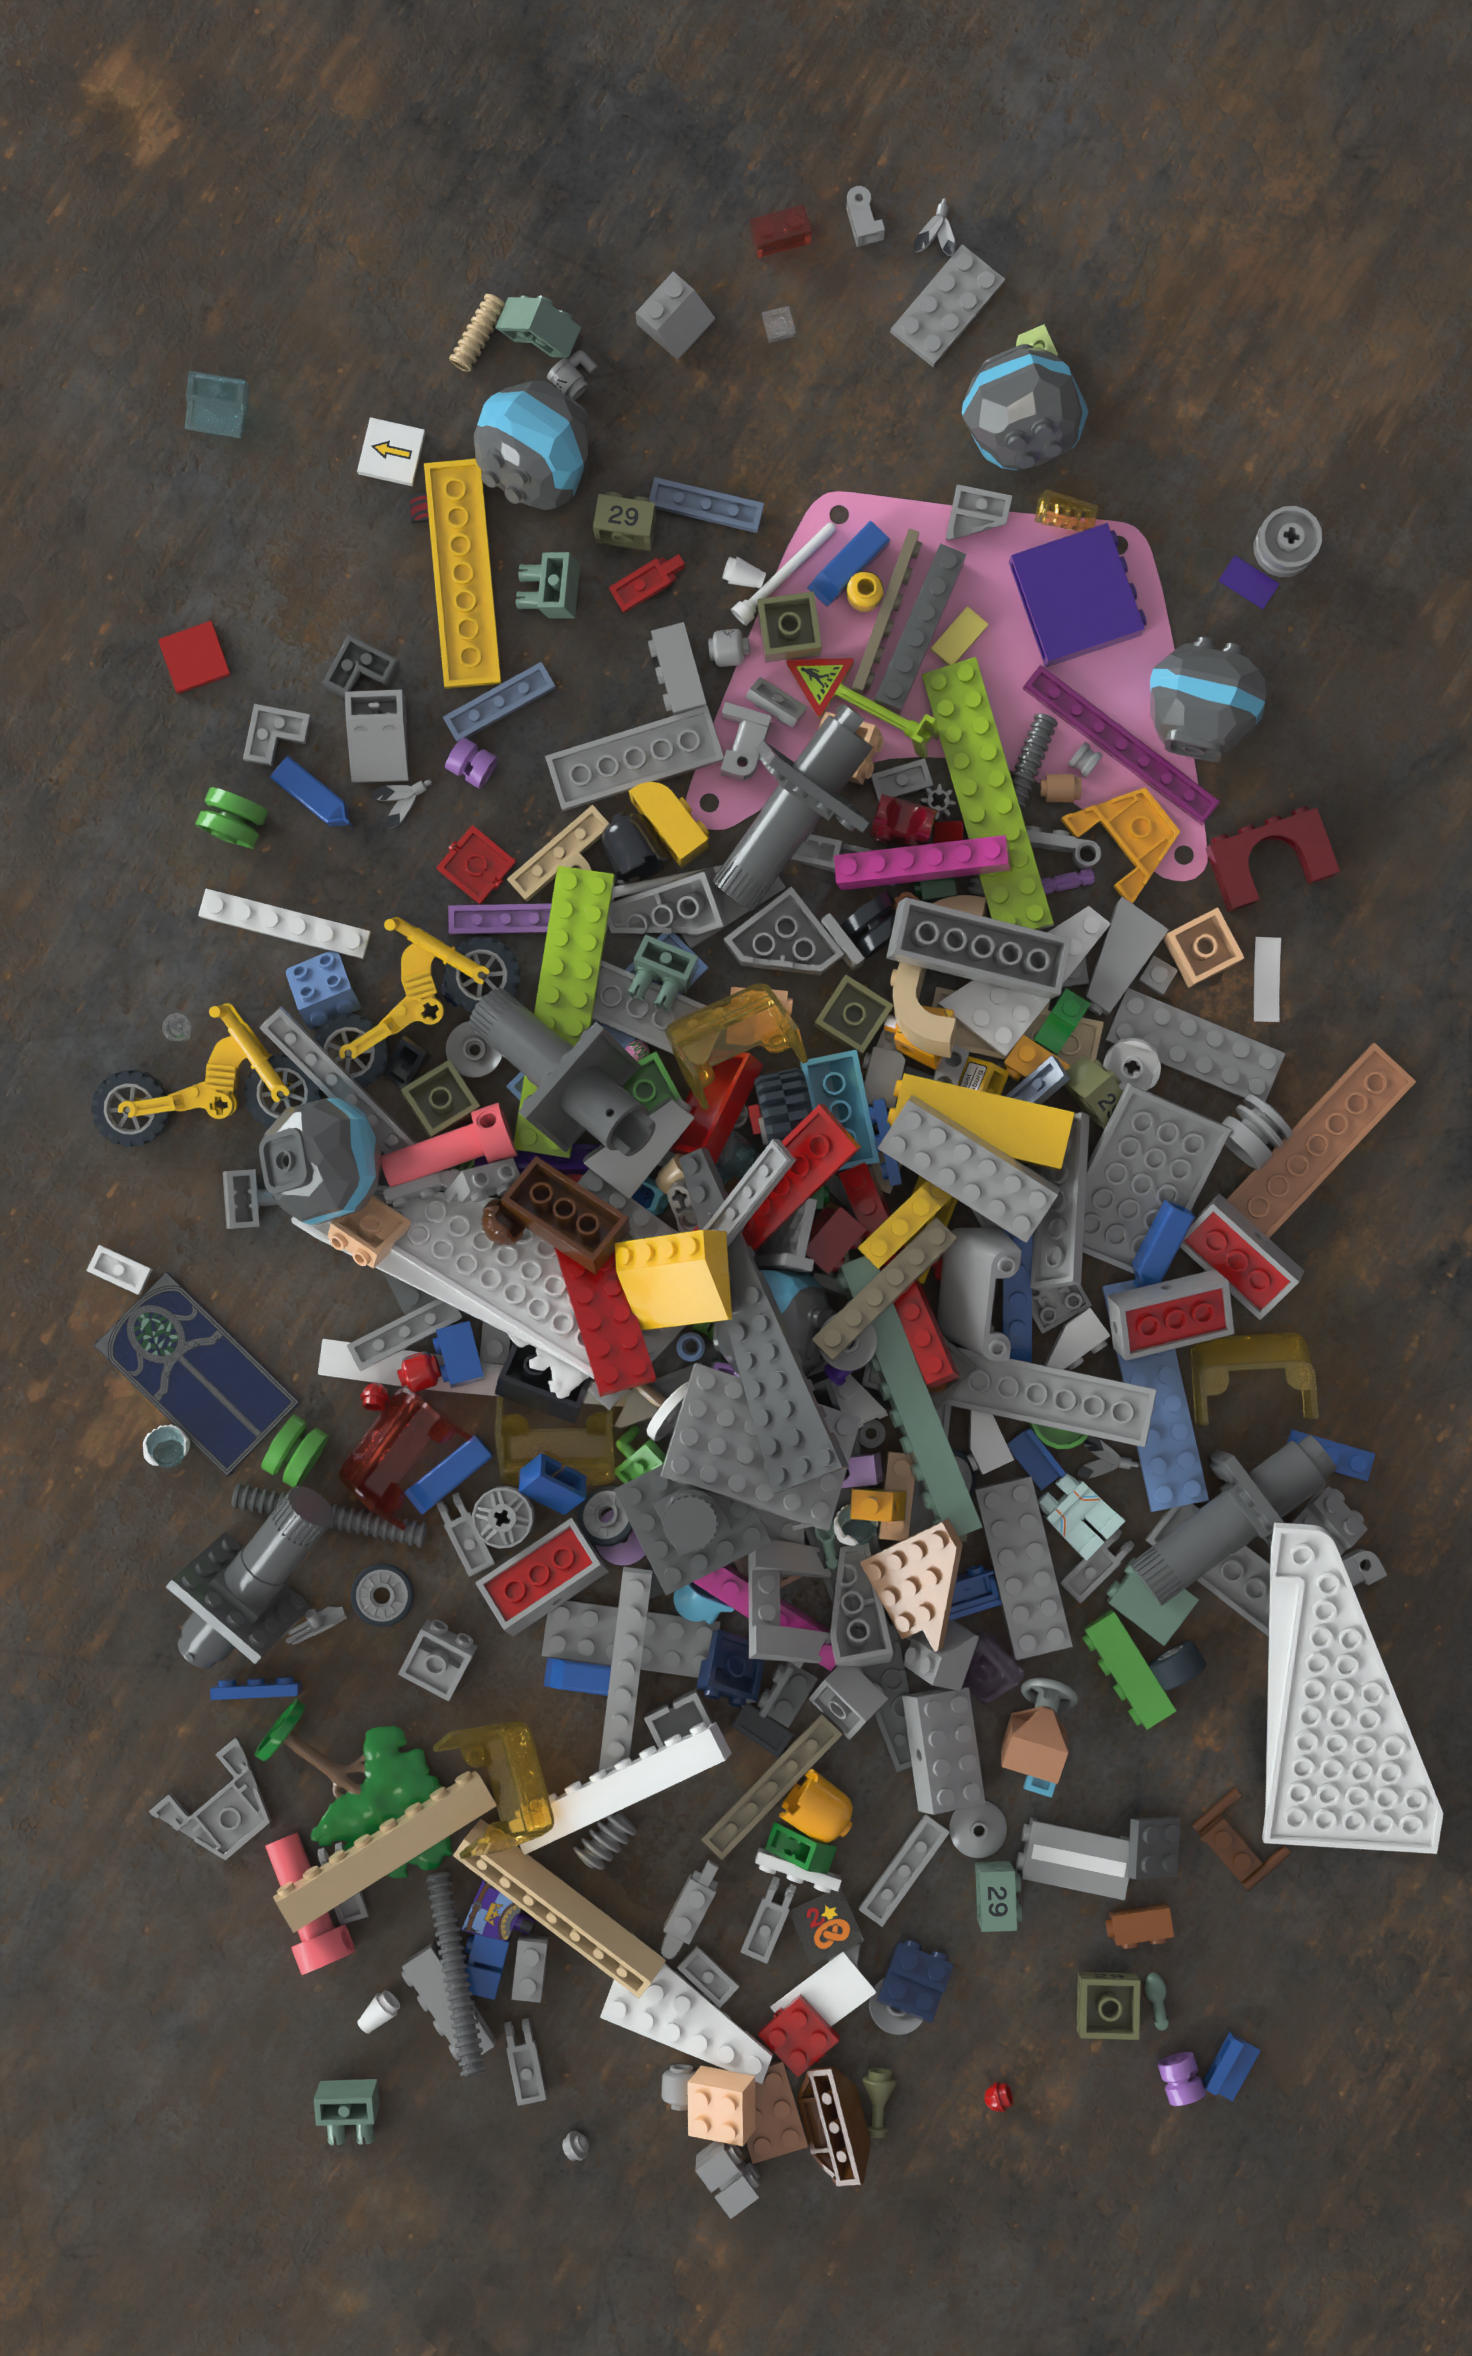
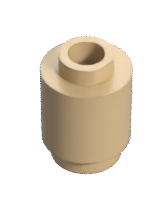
[656,1153,686,1194]

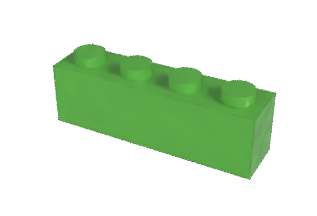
[1082,1610,1176,1730]

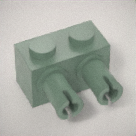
[516,552,580,618]
[627,934,698,1012]
[314,2079,380,2145]

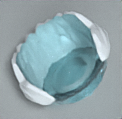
[143,1424,190,1469]
[834,1503,878,1546]

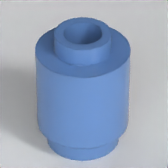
[676,1332,706,1361]

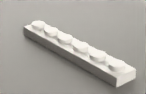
[198,889,371,960]

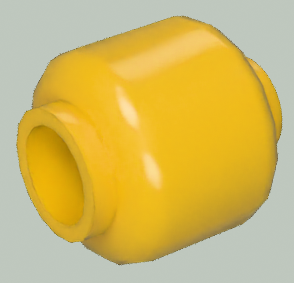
[846,571,884,612]

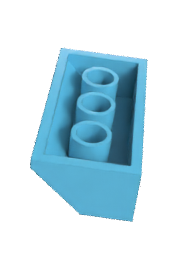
[800,1050,880,1173]

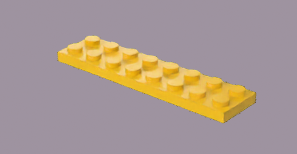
[424,459,501,689]

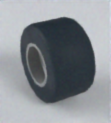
[1149,1640,1207,1690]

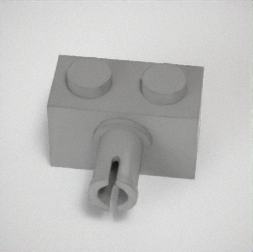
[223,1169,279,1229]

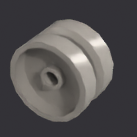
[1253,506,1322,577]

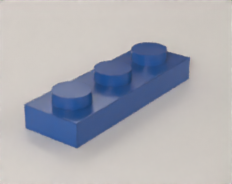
[869,1097,902,1186]
[1286,1429,1375,1481]
[210,1676,302,1700]

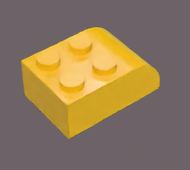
[629,782,710,869]

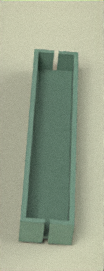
[835,1256,982,1537]

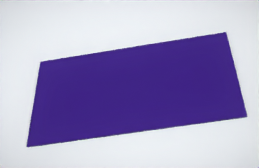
[1218,555,1279,609]

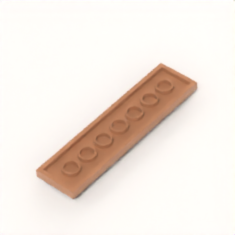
[1226,1042,1416,1238]

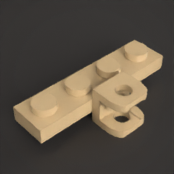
[507,805,609,902]

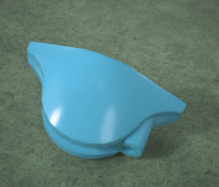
[673,1582,735,1625]

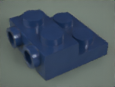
[696,1630,765,1708]
[877,1940,954,2023]

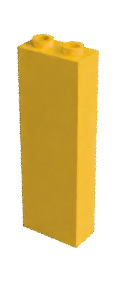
[887,1073,1074,1172]

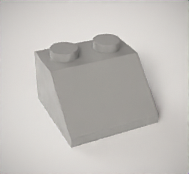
[636,271,716,361]
[903,1620,979,1691]
[809,1666,888,1740]

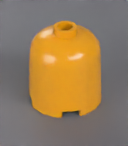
[779,1769,853,1843]

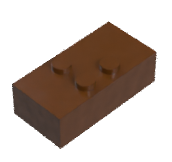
[501,1156,630,1275]

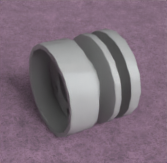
[1221,1094,1293,1171]
[472,1485,536,1549]

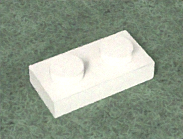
[87,1245,153,1295]

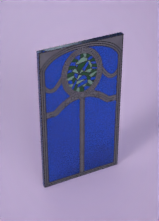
[93,1271,300,1477]

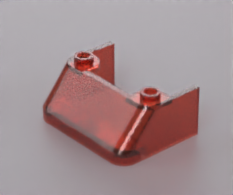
[339,1387,472,1531]

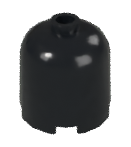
[601,812,670,885]

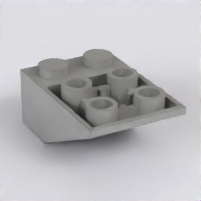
[345,690,409,783]

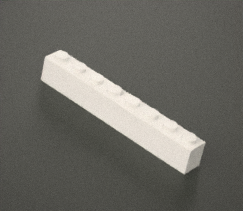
[509,1722,732,1855]

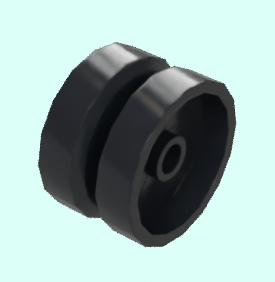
[840,891,896,960]

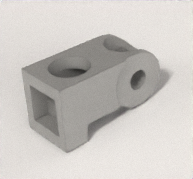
[846,186,885,247]
[933,1045,970,1085]

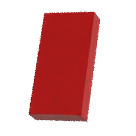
[748,1104,762,1138]

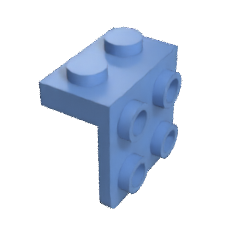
[286,951,362,1030]

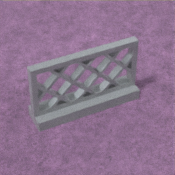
[753,1198,817,1272]

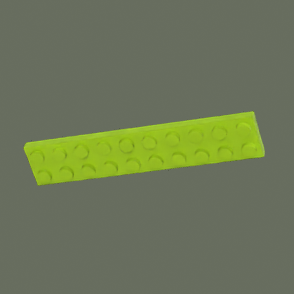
[922,657,1054,930]
[514,866,615,1158]

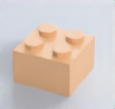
[1163,908,1244,988]
[688,2066,756,2146]

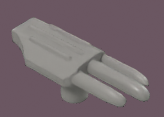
[286,1606,347,1645]

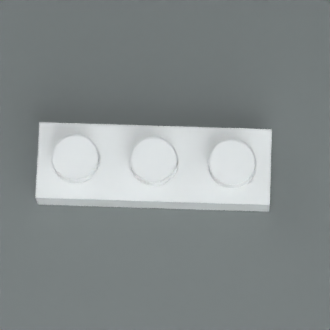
[755,1847,842,1893]

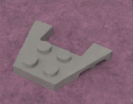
[149,1736,272,1860]

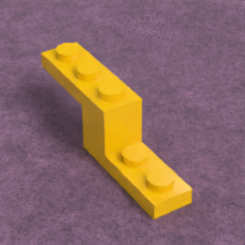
[857,1180,953,1269]

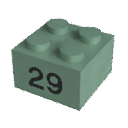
[975,1861,1022,1932]

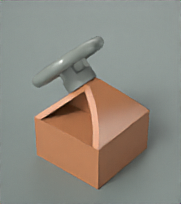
[1001,1678,1078,1784]

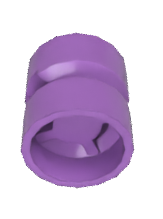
[445,737,498,789]
[1157,2052,1206,2106]

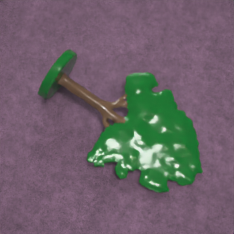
[255,1699,452,1879]

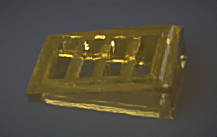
[1034,489,1098,532]

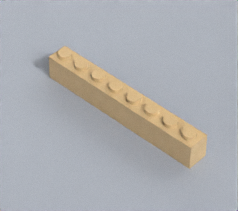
[273,1771,497,1933]
[453,1819,666,1998]

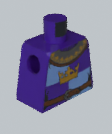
[461,1879,535,1941]

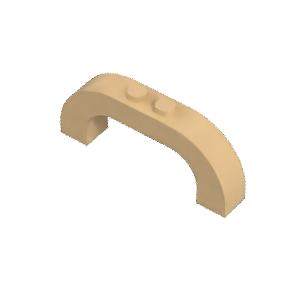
[891,895,988,1058]

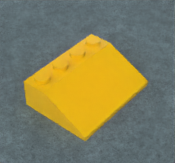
[615,1230,732,1330]

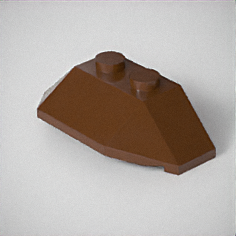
[797,2067,871,2186]

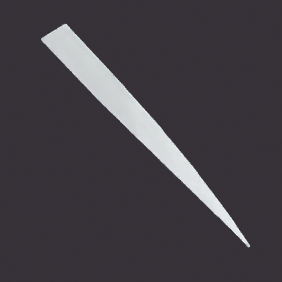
[318,1339,658,1410]

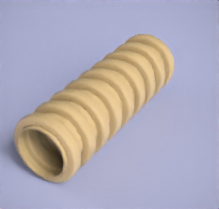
[449,294,505,372]

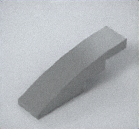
[791,834,895,887]

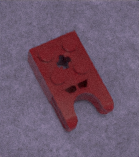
[870,794,938,847]
[805,1202,867,1274]

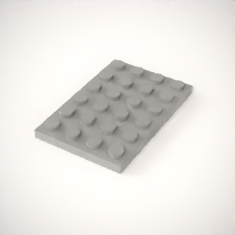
[1083,1083,1231,1273]
[660,1363,861,1531]

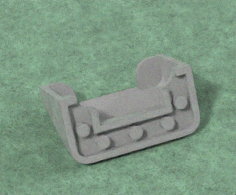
[936,1228,1021,1361]

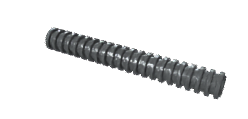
[967,713,1058,898]
[231,1483,427,1548]
[425,1872,487,2077]

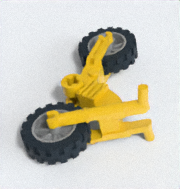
[313,917,520,1088]
[91,1003,323,1147]

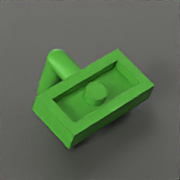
[613,1425,666,1484]

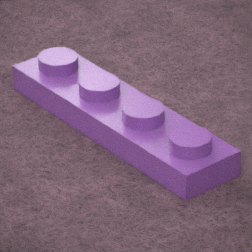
[448,904,551,935]

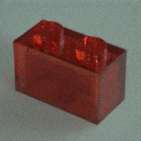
[750,204,812,258]

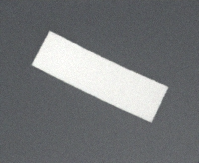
[1254,937,1281,1022]

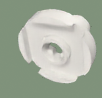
[1103,1038,1161,1091]

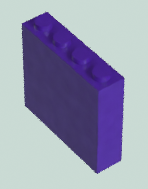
[1009,523,1147,668]

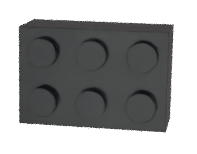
[495,1342,594,1424]

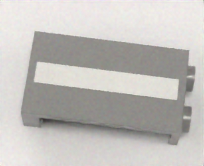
[1016,1817,1130,1900]

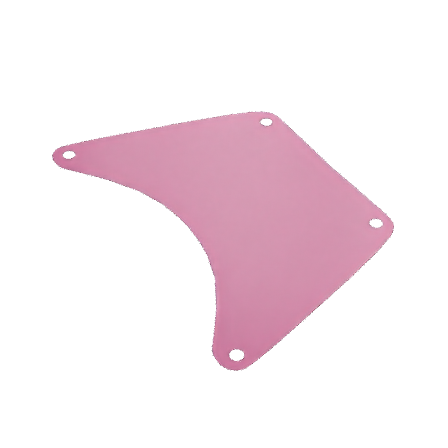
[686,491,1208,881]

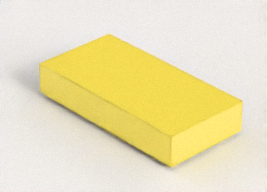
[930,606,989,665]

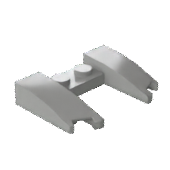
[748,1540,831,1663]

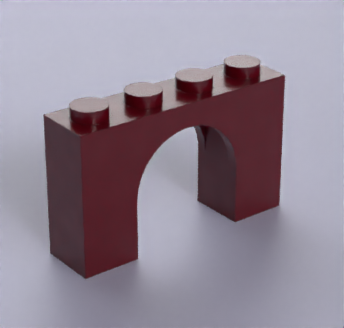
[1206,806,1340,912]

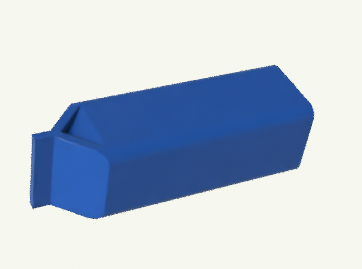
[807,521,890,607]
[270,756,354,828]
[1131,1199,1195,1288]
[404,1434,494,1515]
[544,1657,611,1696]

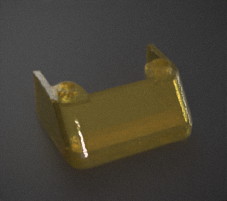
[665,983,808,1110]
[1191,1332,1319,1425]
[495,1397,615,1486]
[433,1721,554,1859]

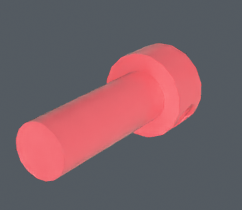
[381,1102,518,1187]
[265,1832,356,1975]

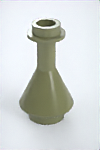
[862,2068,897,2138]

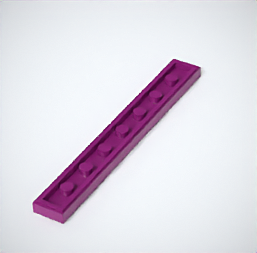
[1022,665,1221,825]

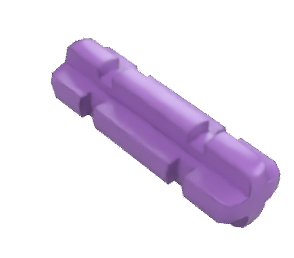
[1041,868,1095,895]

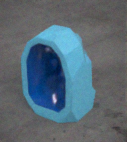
[631,1177,669,1216]

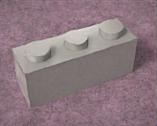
[648,622,706,716]

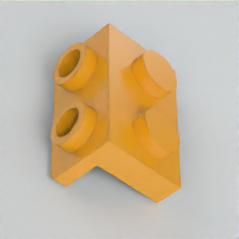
[1001,1035,1070,1081]

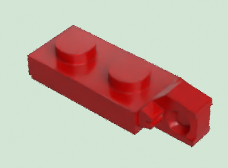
[609,554,685,614]

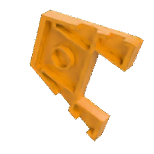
[1061,787,1181,903]

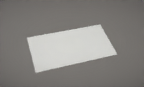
[770,1952,877,2026]

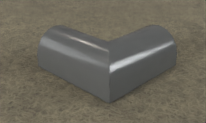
[322,634,399,698]

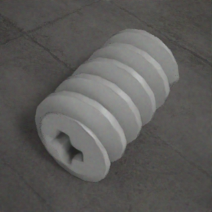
[573,1810,637,1871]

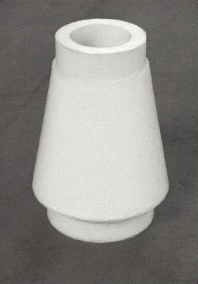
[722,557,766,589]
[357,1990,400,2034]

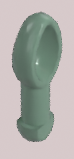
[815,1520,839,1570]
[1144,1972,1169,2030]

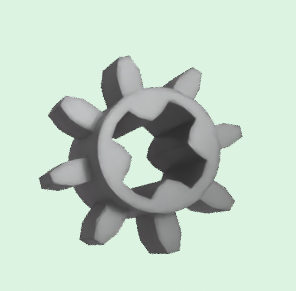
[920,784,956,821]

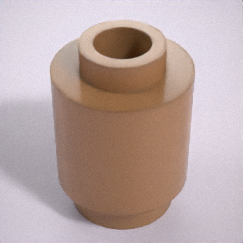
[1040,774,1082,803]

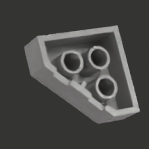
[724,887,844,976]

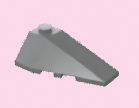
[608,867,725,934]
[830,1542,893,1667]

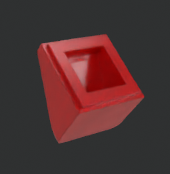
[933,821,963,844]

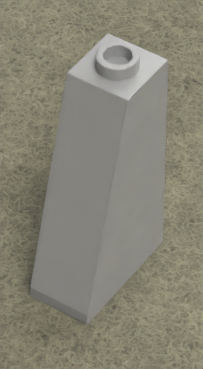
[1084,897,1169,1016]
[583,1097,694,1199]

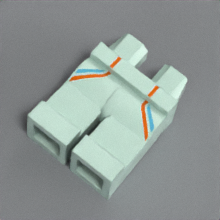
[1037,1473,1125,1561]

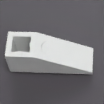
[1044,1308,1110,1370]

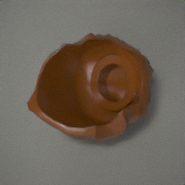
[481,1198,525,1245]

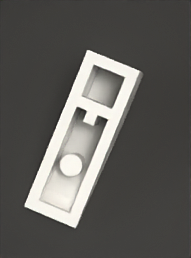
[967,1409,1014,1475]

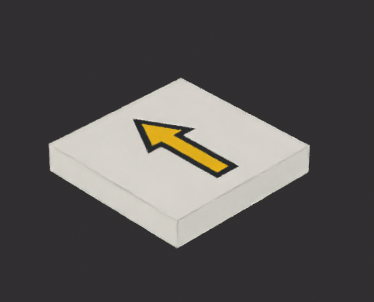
[357,418,426,486]

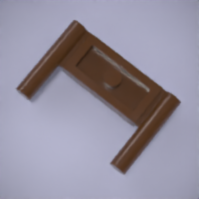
[1192,1787,1292,1892]

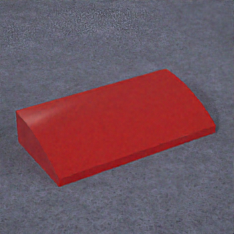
[668,1049,763,1164]

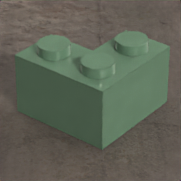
[495,295,581,358]

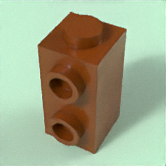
[1105,1902,1174,1949]

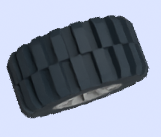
[755,1068,813,1146]

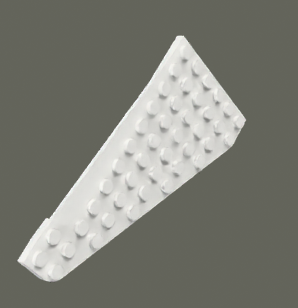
[291,1185,679,1379]
[1262,1523,1443,1854]

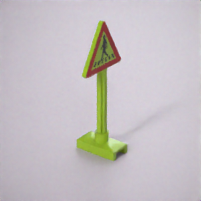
[786,658,939,759]

